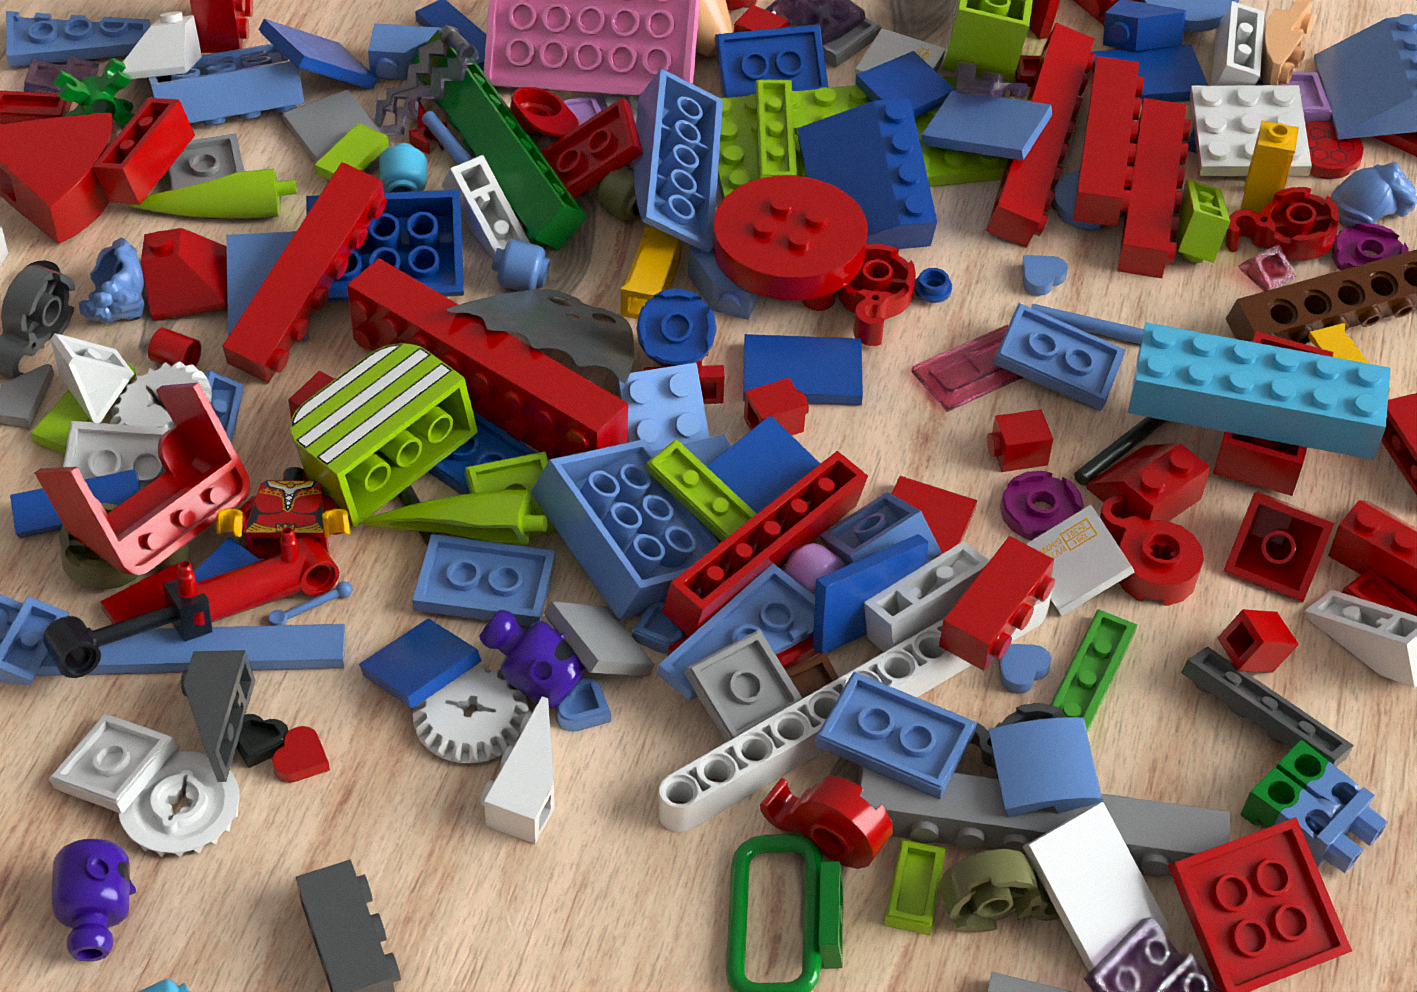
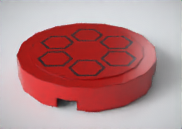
[1305,121,1364,179]

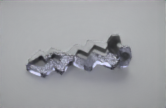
[375,25,480,135]

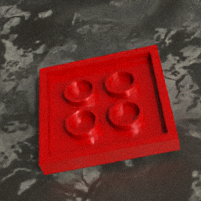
[1168,817,1352,992]

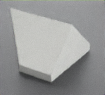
[50,333,134,423]

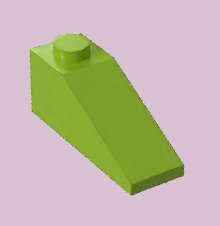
[1176,179,1230,263]

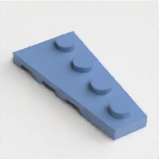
[6,11,150,67]
[657,563,815,701]

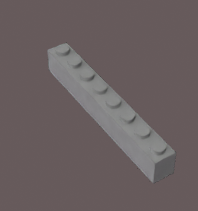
[859,767,1230,876]

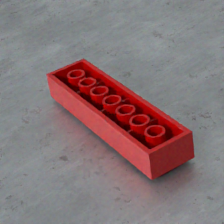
[347,258,628,459]

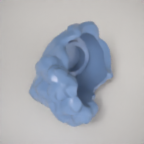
[1331,162,1417,227]
[79,237,145,323]

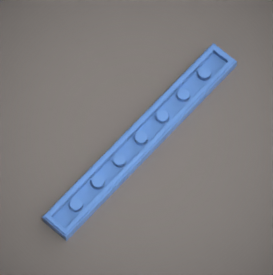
[36,624,346,676]

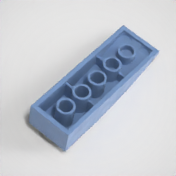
[633,68,723,253]

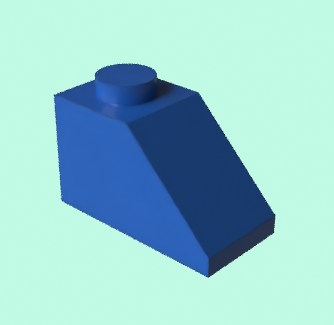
[1103,0,1186,51]

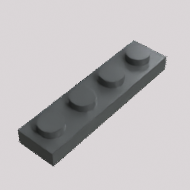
[1181,646,1354,767]

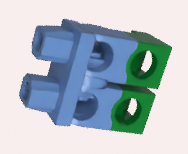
[1240,739,1388,873]

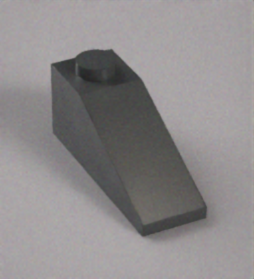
[181,650,256,782]

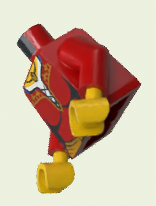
[216,467,350,559]

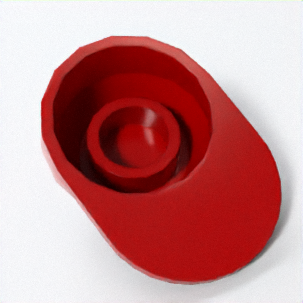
[509,87,579,137]

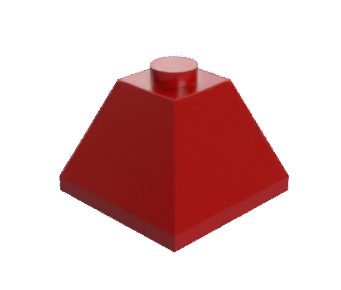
[141,228,228,321]
[1223,492,1335,602]

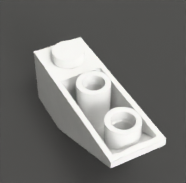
[480,696,555,844]

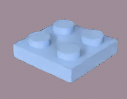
[616,363,710,451]

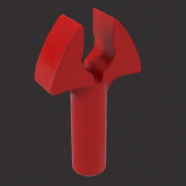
[408,100,447,154]

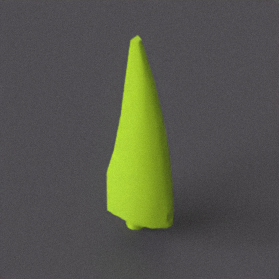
[128,168,297,219]
[363,490,547,545]

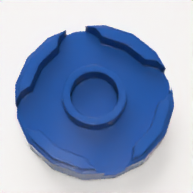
[636,288,717,367]

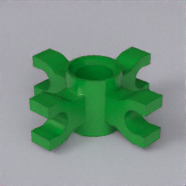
[53,58,135,127]

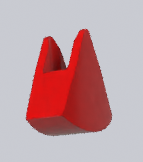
[0,113,116,244]

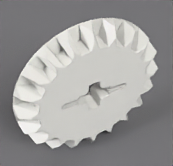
[110,362,212,428]
[412,663,529,764]
[119,751,240,858]

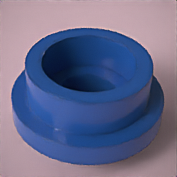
[914,268,952,303]

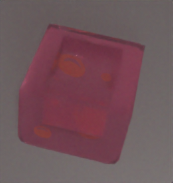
[1238,244,1296,291]

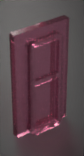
[911,325,1024,412]

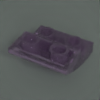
[765,0,866,45]
[1083,917,1219,992]

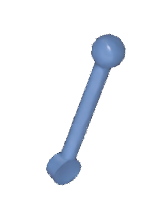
[269,581,353,626]

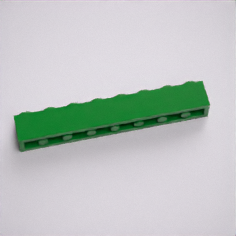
[412,30,587,250]

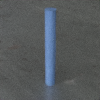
[422,111,472,165]
[1031,304,1144,344]

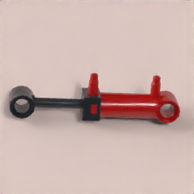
[43,527,340,678]

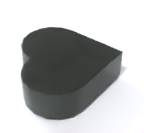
[236,714,289,768]

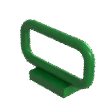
[726,834,844,992]

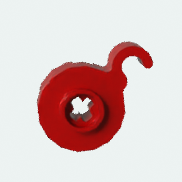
[1225,187,1339,261]
[838,244,916,346]
[1100,496,1204,606]
[760,775,893,869]

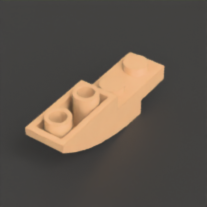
[1260,0,1314,85]

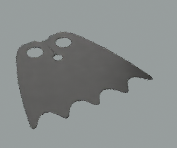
[447,289,634,383]

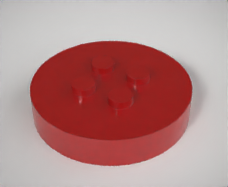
[713,175,868,301]

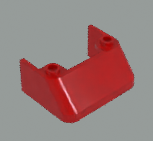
[34,382,250,575]

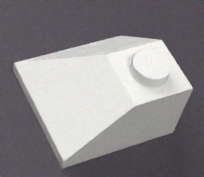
[123,11,202,79]

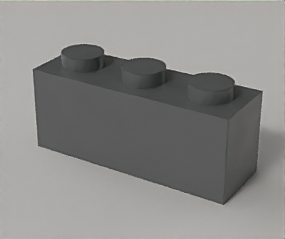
[296,859,401,992]

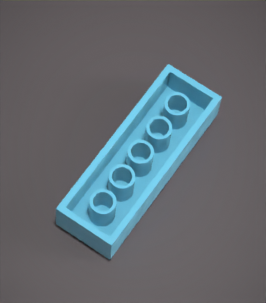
[1128,322,1390,460]

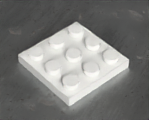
[1190,85,1312,176]

